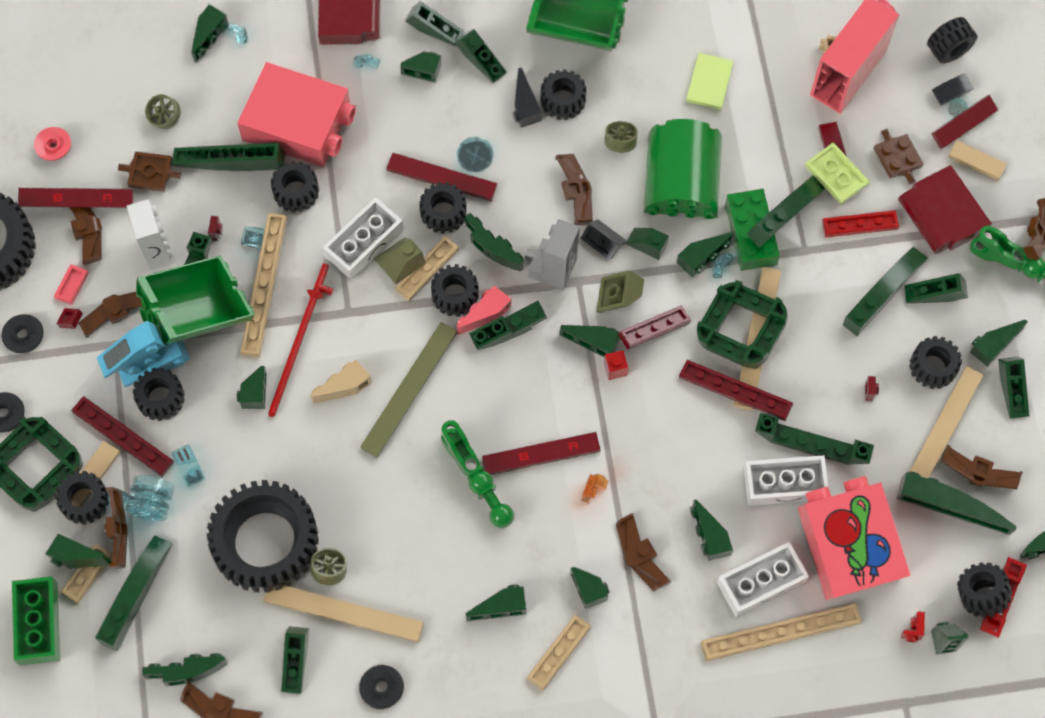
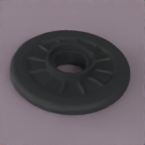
[1,314,44,353]
[0,392,25,433]
[359,665,404,709]

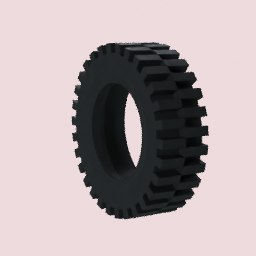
[0,193,36,291]
[207,480,319,593]

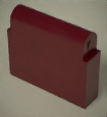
[318,0,380,45]
[898,165,992,254]

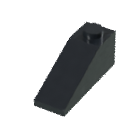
[512,67,542,128]

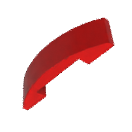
[979,557,1027,638]

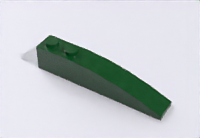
[172,143,286,171]
[747,175,825,248]
[843,247,928,336]
[896,472,1017,535]
[95,535,173,651]

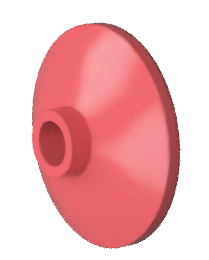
[34,127,71,161]

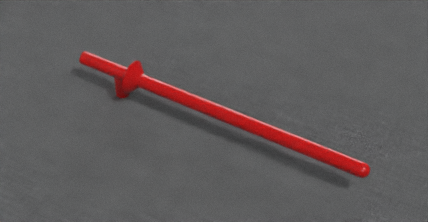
[268,263,333,417]

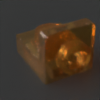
[581,474,609,503]

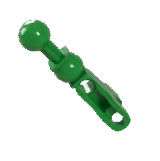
[970,226,1045,283]
[441,420,514,528]

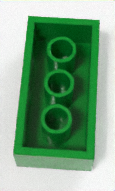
[725,188,780,271]
[12,576,60,666]

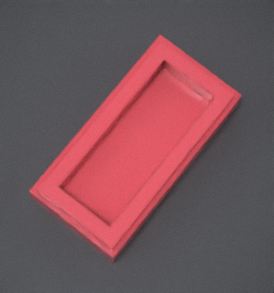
[54,264,89,305]

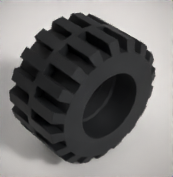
[927,17,978,64]
[540,69,587,120]
[270,161,319,213]
[419,182,467,234]
[431,264,479,317]
[909,336,962,389]
[132,368,185,421]
[55,471,109,525]
[957,562,1012,618]

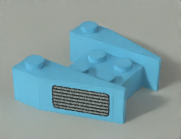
[96,321,190,387]

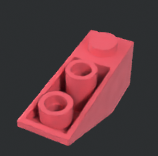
[457,286,512,335]

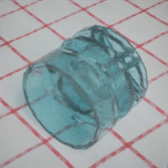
[125,475,175,521]

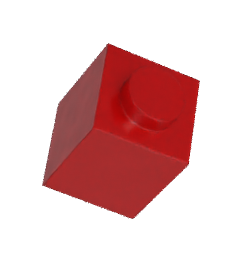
[604,350,628,380]

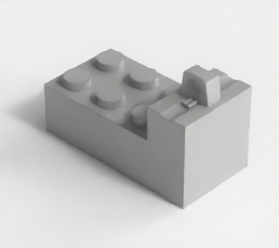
[525,219,580,290]

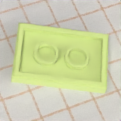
[686,53,734,110]
[805,143,870,205]

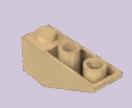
[311,360,372,403]

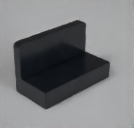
[580,219,627,260]

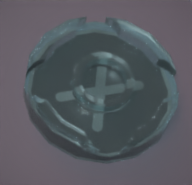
[457,137,494,172]

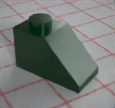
[400,51,442,83]
[626,228,669,260]
[237,366,267,409]
[570,567,610,609]

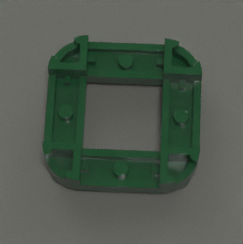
[697,280,788,369]
[0,416,83,512]

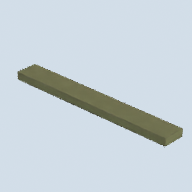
[360,322,457,458]

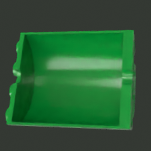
[526,0,628,51]
[644,119,722,219]
[136,255,254,346]

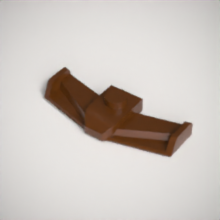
[555,154,593,226]
[1023,198,1045,260]
[70,208,102,265]
[79,292,142,338]
[941,445,1023,489]
[104,487,128,569]
[616,513,672,592]
[180,681,263,718]

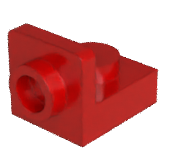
[901,611,925,643]

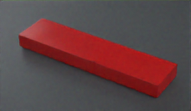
[822,210,899,238]

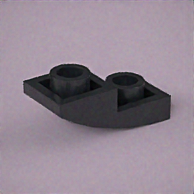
[931,73,974,106]

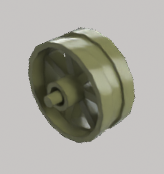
[145,94,181,129]
[604,121,638,153]
[311,548,347,586]

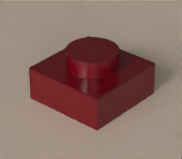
[208,216,223,241]
[56,308,83,329]
[865,376,879,401]

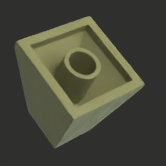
[374,237,426,284]
[596,271,644,313]

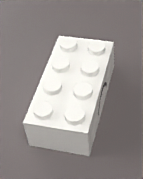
[322,197,404,280]
[127,199,173,270]
[743,456,829,506]
[717,542,809,618]

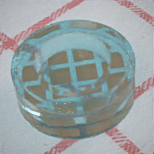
[948,98,967,117]

